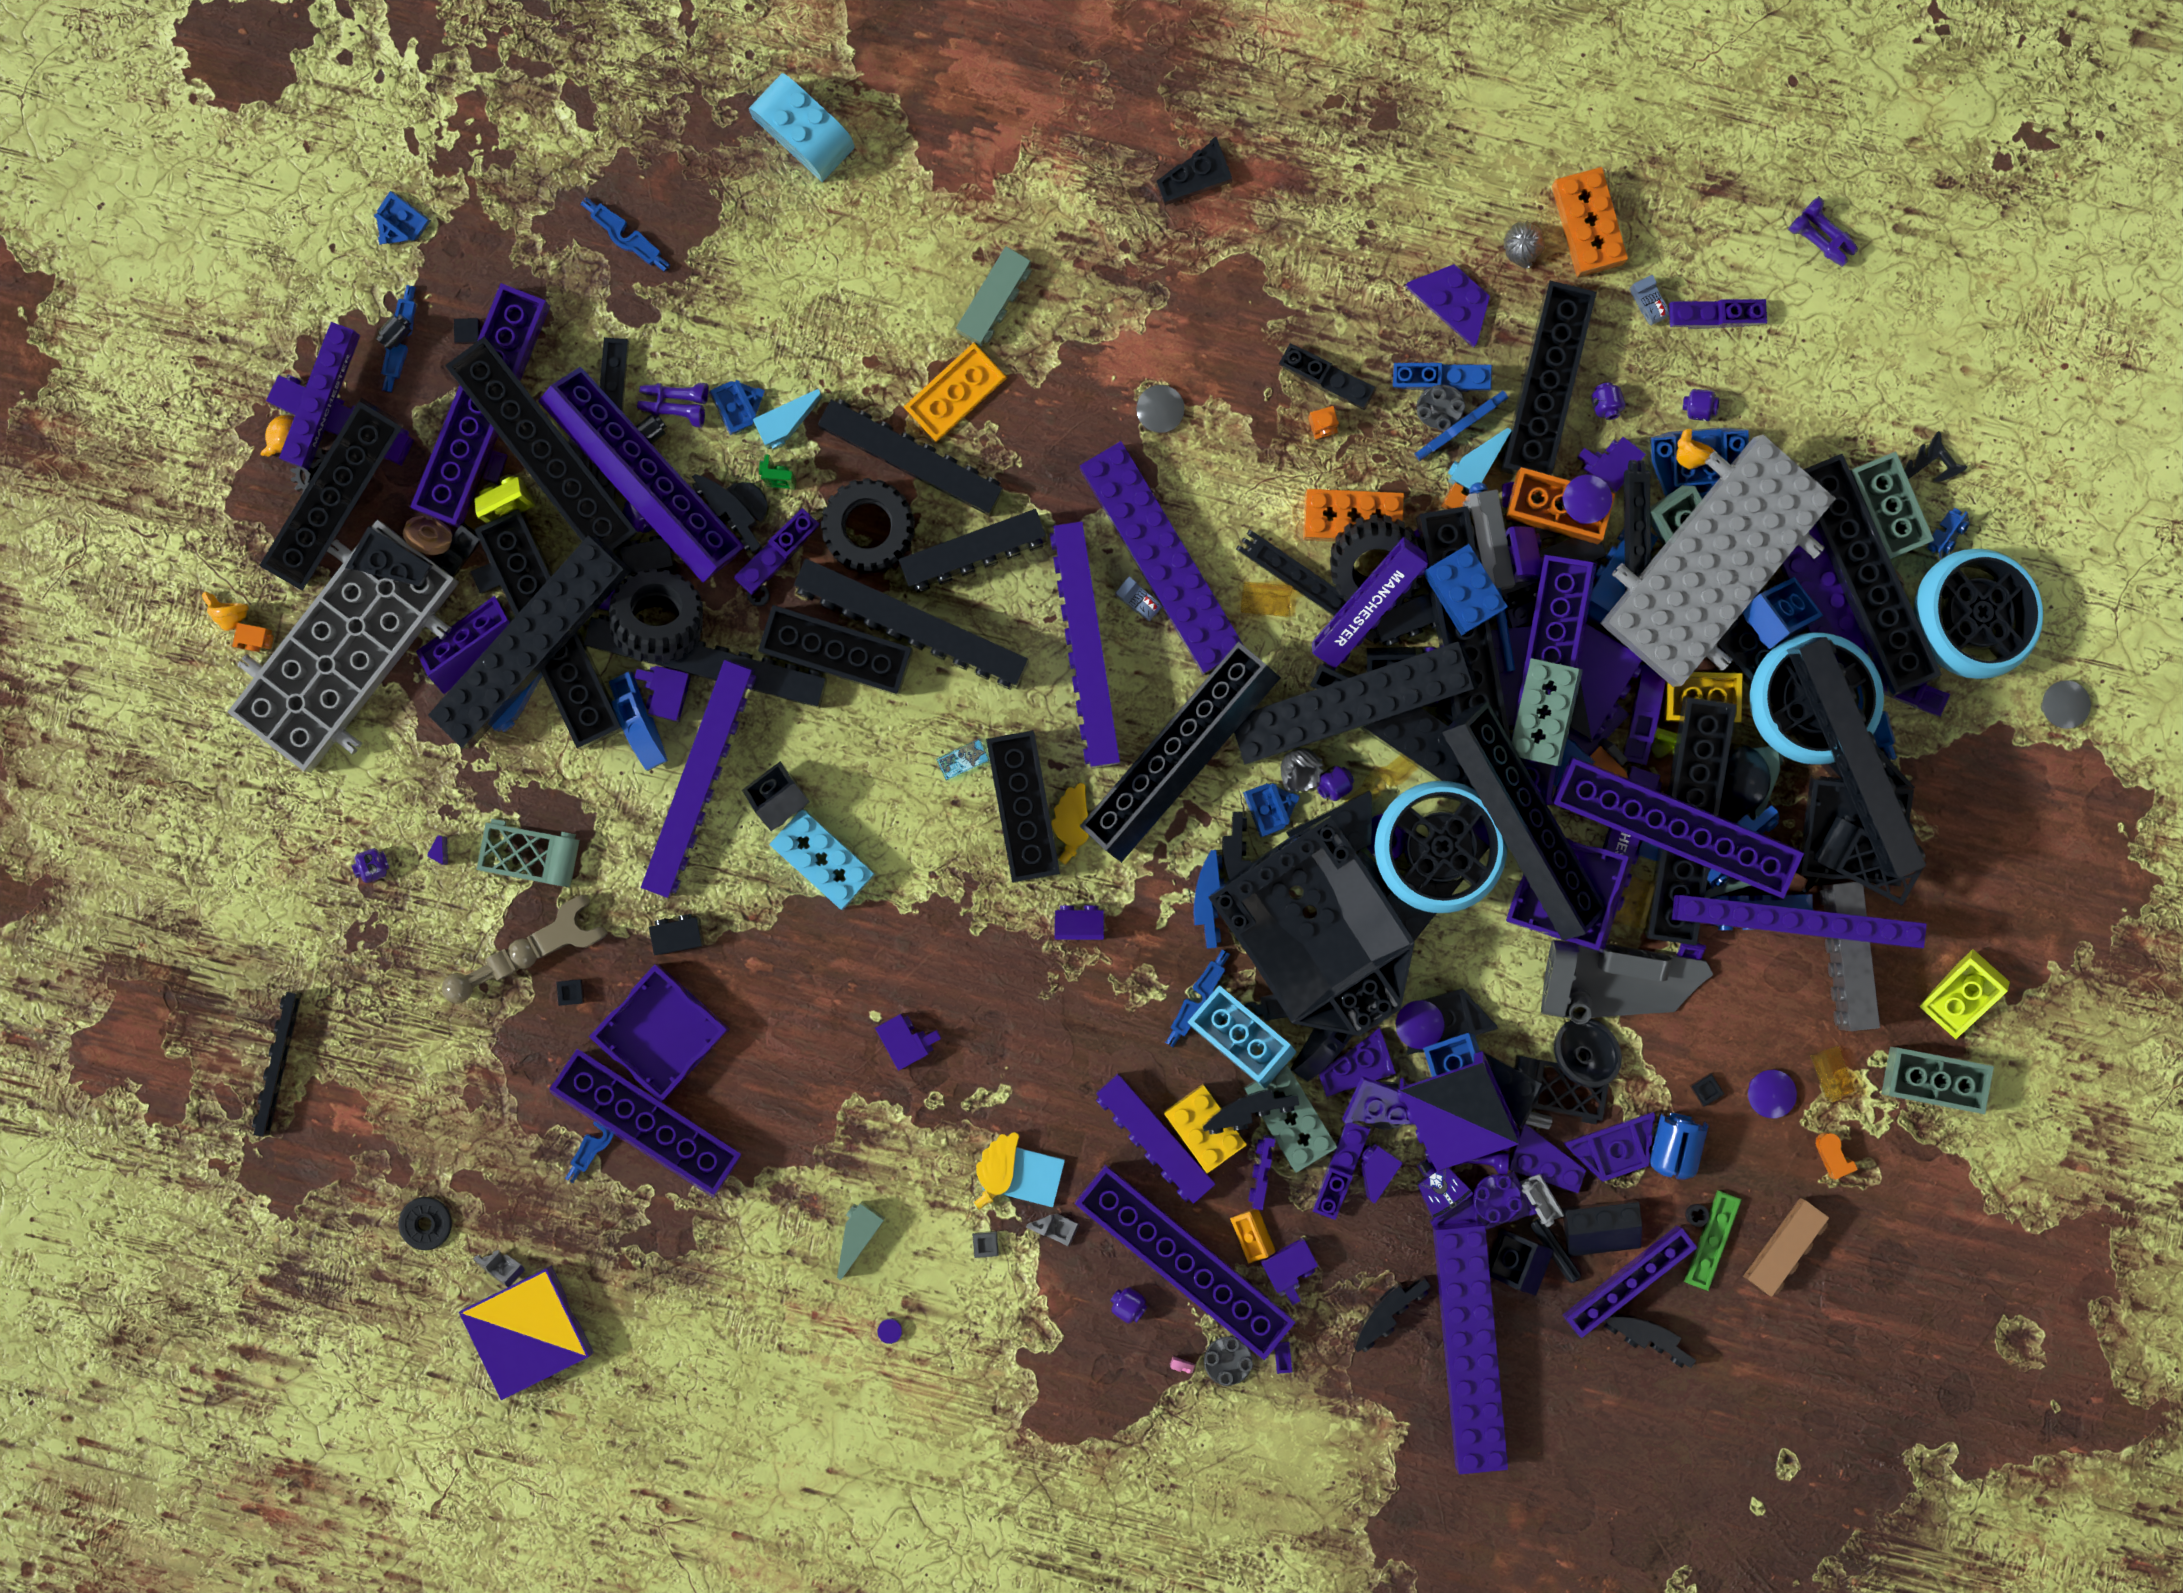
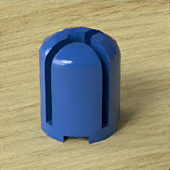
[1650,1113,1709,1180]

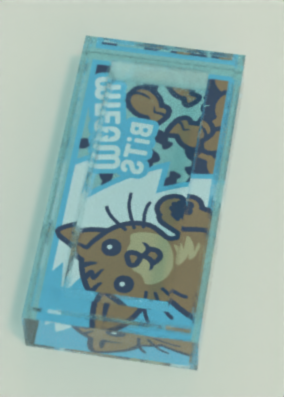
[936,738,990,781]

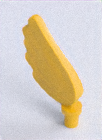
[1051,783,1089,865]
[974,1132,1019,1210]

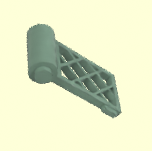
[476,819,580,888]

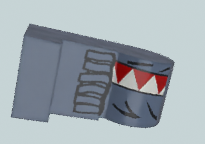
[1629,274,1669,326]
[1115,576,1162,622]

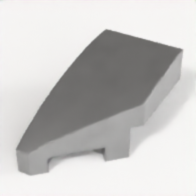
[1026,1214,1080,1246]
[473,1250,525,1287]

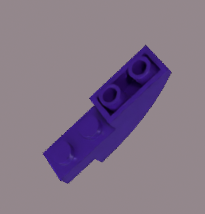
[1669,299,1767,329]
[734,508,820,595]
[1623,664,1665,765]
[1313,1121,1370,1220]

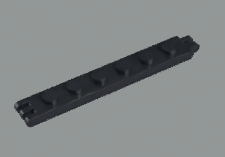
[1624,460,1651,592]
[1236,529,1387,646]

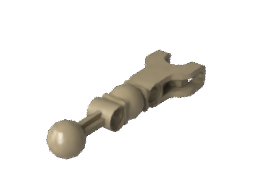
[442,895,608,1004]

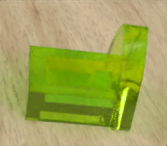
[1651,728,1677,759]

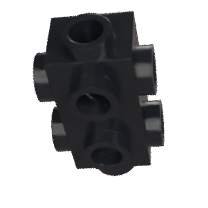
[1505,588,1539,628]

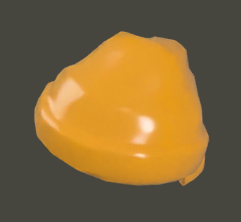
[260,415,295,457]
[1676,429,1715,470]
[202,591,249,631]

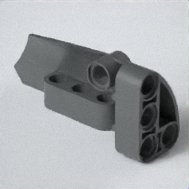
[1541,939,1713,1024]

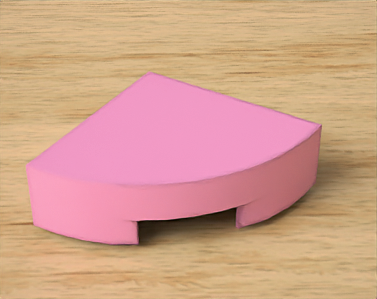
[1170,1356,1196,1374]

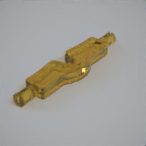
[1344,755,1414,802]

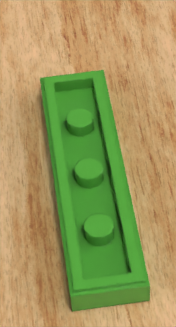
[1684,1190,1742,1291]

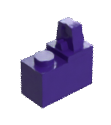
[1577,437,1646,493]
[635,666,691,722]
[875,1013,941,1071]
[1260,1238,1318,1305]

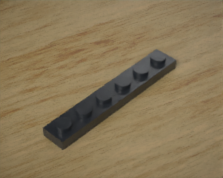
[252,991,302,1137]

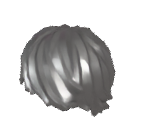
[1504,221,1545,269]
[1280,748,1323,793]

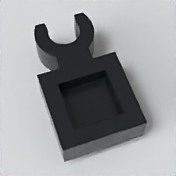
[1244,995,1288,1021]

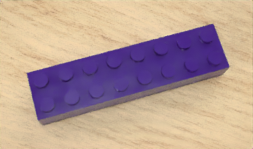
[549,1049,741,1198]

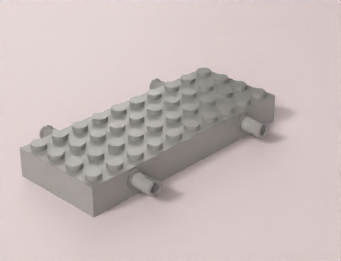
[1600,435,1836,687]
[227,520,459,773]

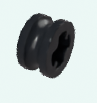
[747,585,770,607]
[1685,1204,1709,1227]

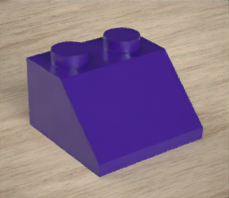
[1506,527,1544,583]
[1054,905,1104,940]
[1360,1143,1402,1203]

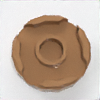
[403,516,452,555]

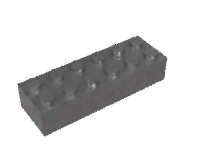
[1819,882,1880,1031]

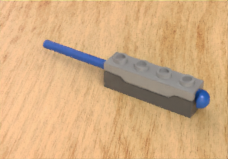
[1463,482,1515,672]

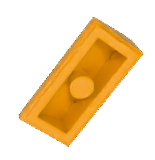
[1230,1209,1275,1264]

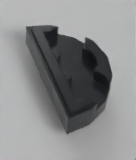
[726,482,768,523]

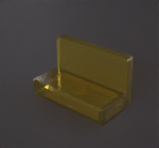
[1240,581,1292,617]
[1615,877,1655,929]
[1810,1046,1854,1102]

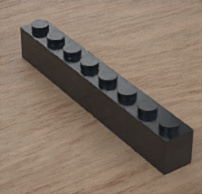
[818,399,1003,516]

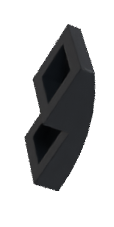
[434,523,480,577]

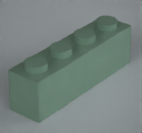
[956,246,1032,347]

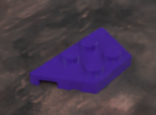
[1405,264,1490,348]
[1564,1112,1655,1182]

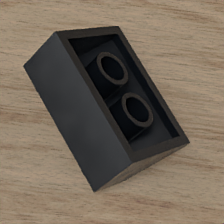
[1562,1199,1642,1257]

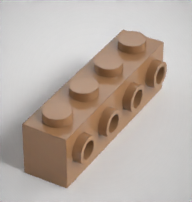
[1743,1198,1829,1297]

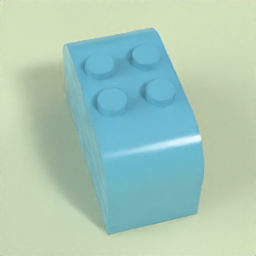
[749,73,855,182]

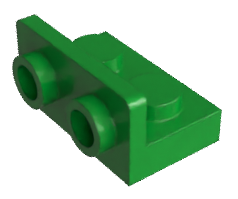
[759,454,797,490]

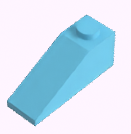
[753,389,822,450]
[1448,428,1512,493]

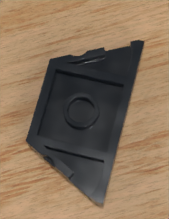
[1286,790,1372,852]
[1406,988,1498,1055]

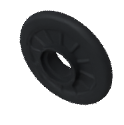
[398,1197,452,1251]

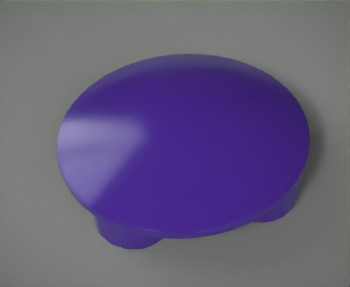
[1562,475,1612,524]
[1395,1000,1444,1049]
[1748,1070,1797,1118]
[1473,1174,1522,1224]

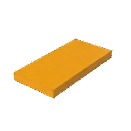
[904,342,1007,443]

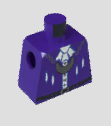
[1416,1159,1473,1221]

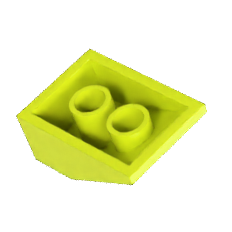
[475,476,535,523]
[1919,949,2010,1039]

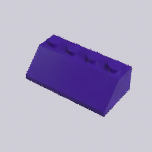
[416,596,512,694]

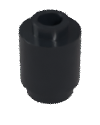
[376,314,412,350]
[635,414,667,444]

